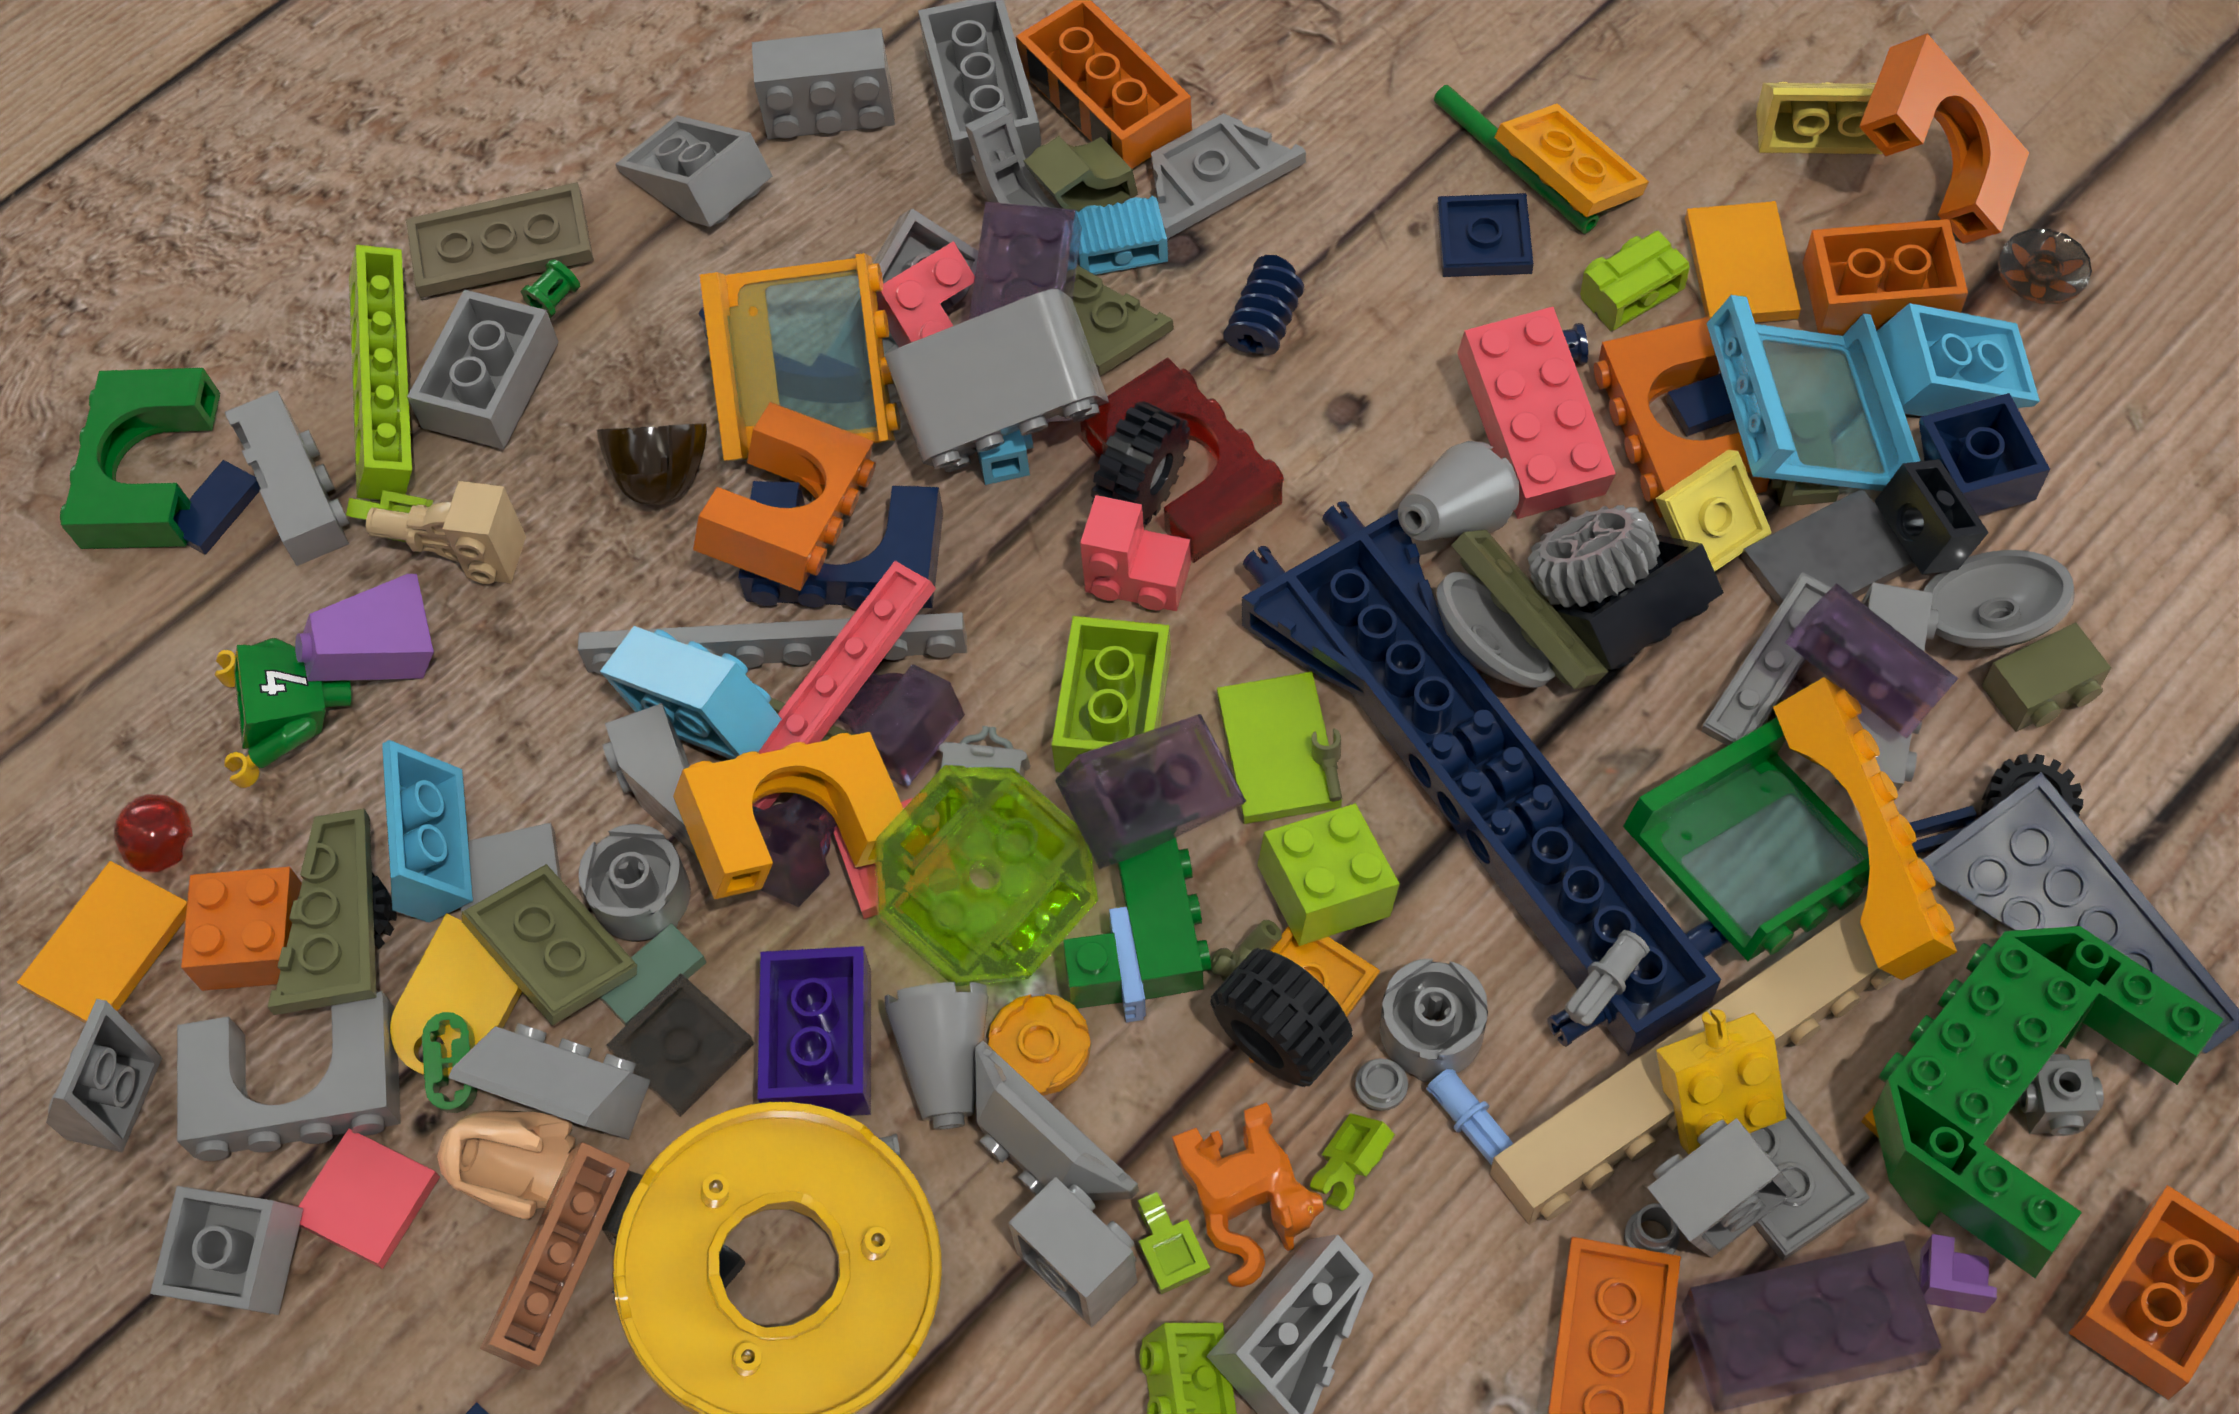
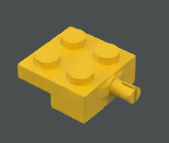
[1656,1009,1787,1155]

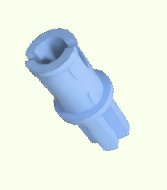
[1426,1069,1514,1165]

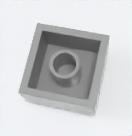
[1008,1177,1137,1328]
[150,1186,303,1315]

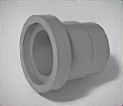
[1624,1203,1680,1255]

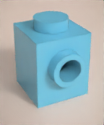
[976,430,1034,485]

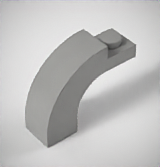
[965,106,1076,269]

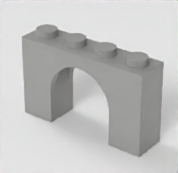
[177,991,401,1161]

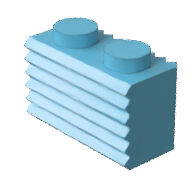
[1070,196,1168,275]

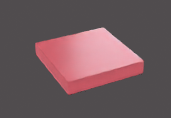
[298,1128,440,1269]

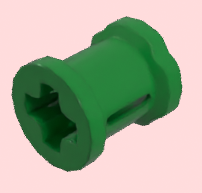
[520,259,580,318]

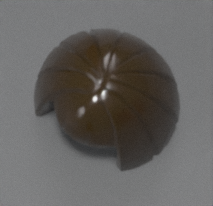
[597,423,707,505]

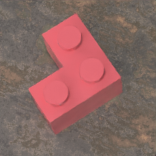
[876,241,977,347]
[1080,495,1191,611]

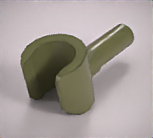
[1312,729,1342,801]

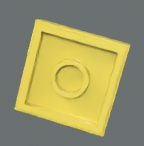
[1655,449,1772,572]

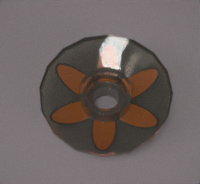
[1998,229,2092,304]

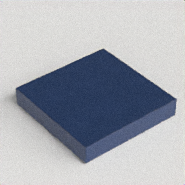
[1437,193,1534,277]

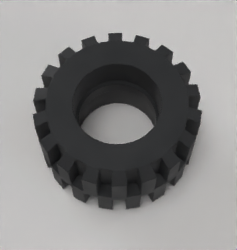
[1210,948,1353,1087]

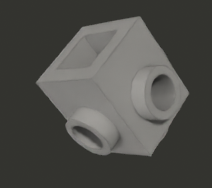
[2019,1054,2104,1136]

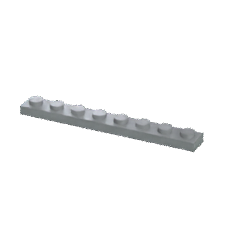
[578,612,967,675]

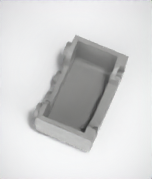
[885,289,1109,472]

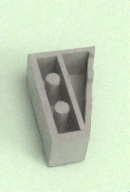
[225,390,350,566]

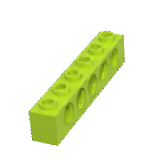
[349,245,412,500]

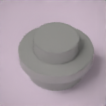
[1355,1058,1408,1111]

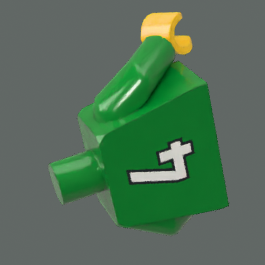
[215,638,351,788]

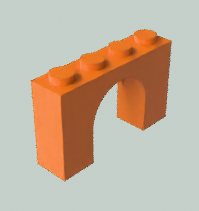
[1859,33,2029,244]
[1594,317,1770,518]
[693,402,876,591]

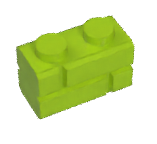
[1580,230,1690,331]

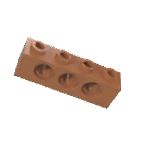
[480,1142,630,1370]

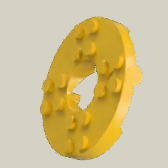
[613,1102,942,1414]

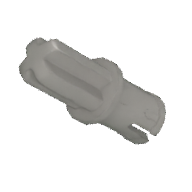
[1565,930,1650,1026]

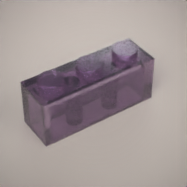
[1785,583,1959,739]

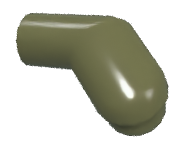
[1211,920,1282,981]

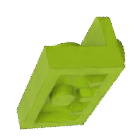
[1139,1322,1237,1414]

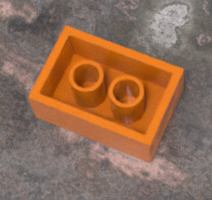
[1802,219,1968,335]
[2068,1185,2239,1400]

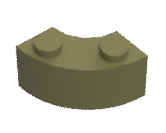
[1023,136,1138,212]

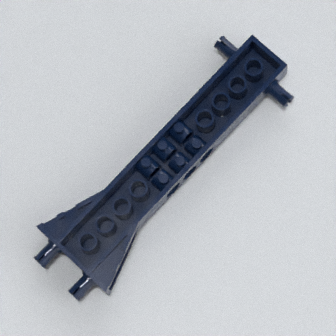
[1242,501,1730,1056]

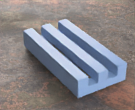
[1109,907,1146,1023]

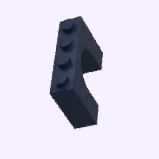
[738,481,943,609]

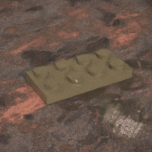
[406,182,594,298]

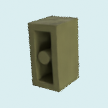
[1982,622,2111,732]

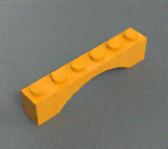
[1773,677,1957,980]

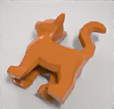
[1172,1102,1324,1287]

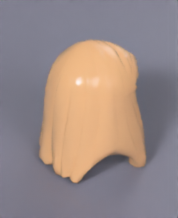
[437,1110,575,1220]

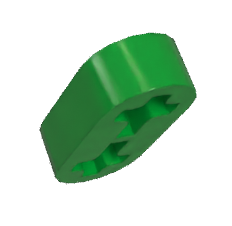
[422,1012,478,1113]

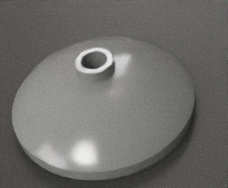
[1924,550,2075,649]
[1437,572,1555,688]

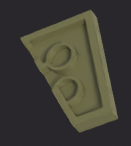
[1022,255,1174,376]

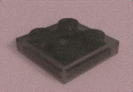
[606,973,754,1117]

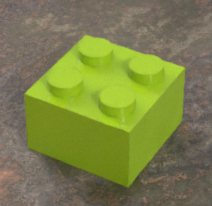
[1257,803,1400,946]

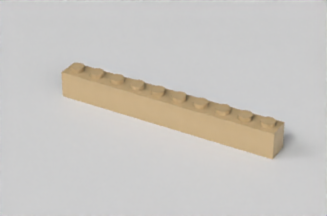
[1490,901,1896,1225]

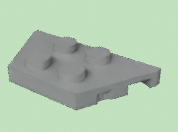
[1151,113,1306,239]

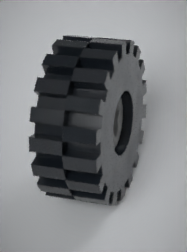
[1091,401,1190,525]

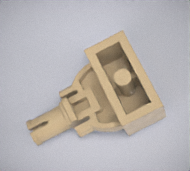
[365,481,526,584]

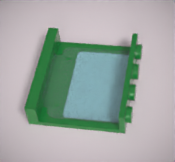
[1623,717,1870,962]

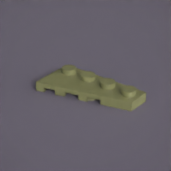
[268,808,377,1015]

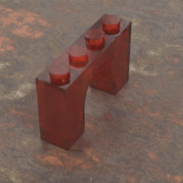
[1080,357,1284,563]

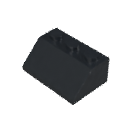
[1547,534,1724,670]

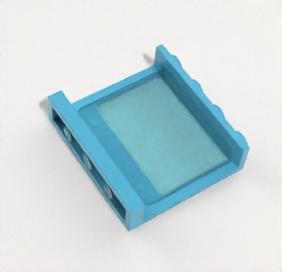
[1706,295,1921,491]

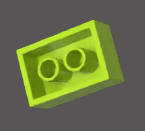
[1052,616,1171,782]

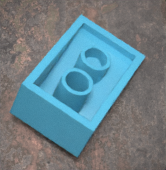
[1877,303,2040,416]

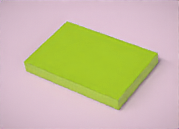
[1217,671,1342,824]

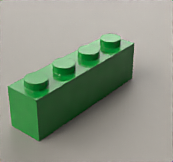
[1107,787,1212,1000]

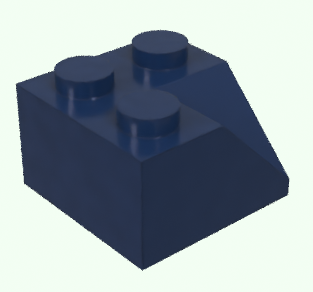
[1919,393,2050,516]

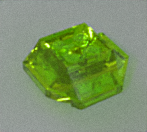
[875,765,1098,986]

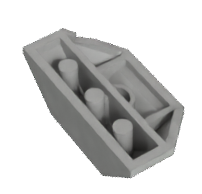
[975,1040,1139,1201]

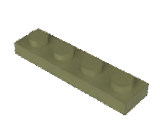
[1451,530,1609,689]

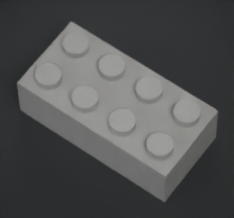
[918,0,1041,174]

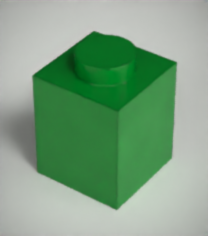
[1063,933,1122,1009]

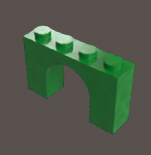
[60,368,221,549]

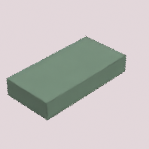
[599,923,707,1029]

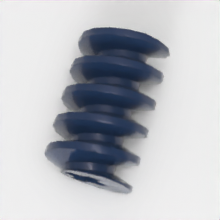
[1223,255,1305,355]

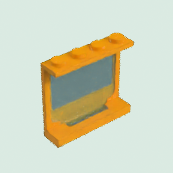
[699,253,901,461]

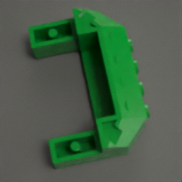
[1873,926,2224,1278]

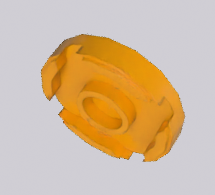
[988,994,1091,1096]

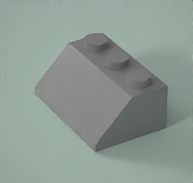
[448,1023,651,1140]

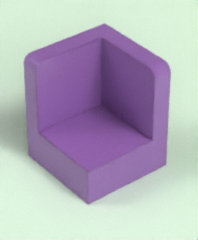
[1918,1234,1997,1313]

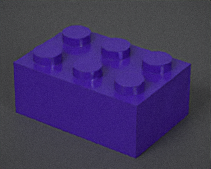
[757,946,871,1116]

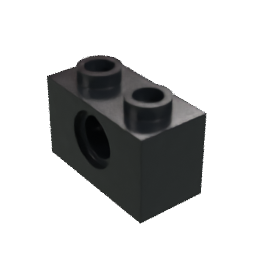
[1874,459,1989,575]

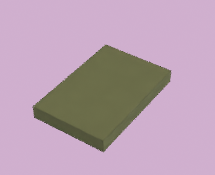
[462,864,637,1026]

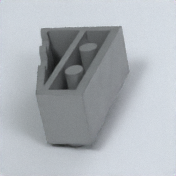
[1207,1235,1373,1414]

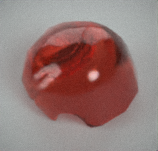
[114,794,193,872]

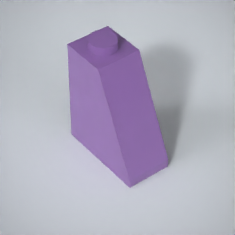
[295,574,434,681]

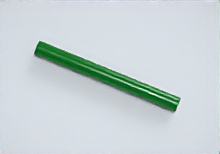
[1434,85,1599,234]

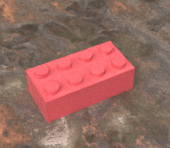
[1457,307,1616,519]

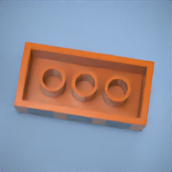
[1016,0,1192,169]

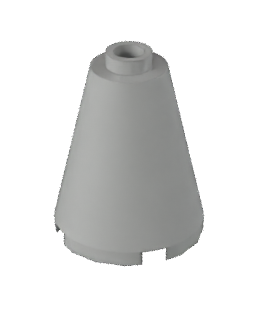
[1398,441,1519,541]
[885,982,989,1130]

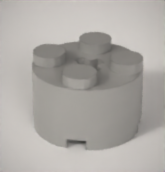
[579,824,691,941]
[1380,959,1488,1082]

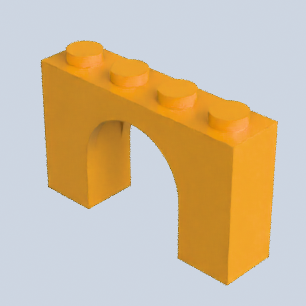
[673,732,914,900]

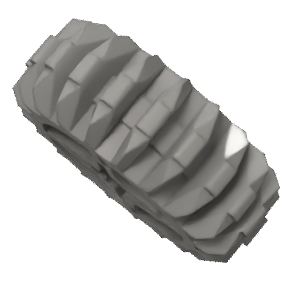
[1527,505,1661,607]

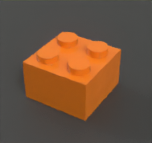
[181,866,302,991]

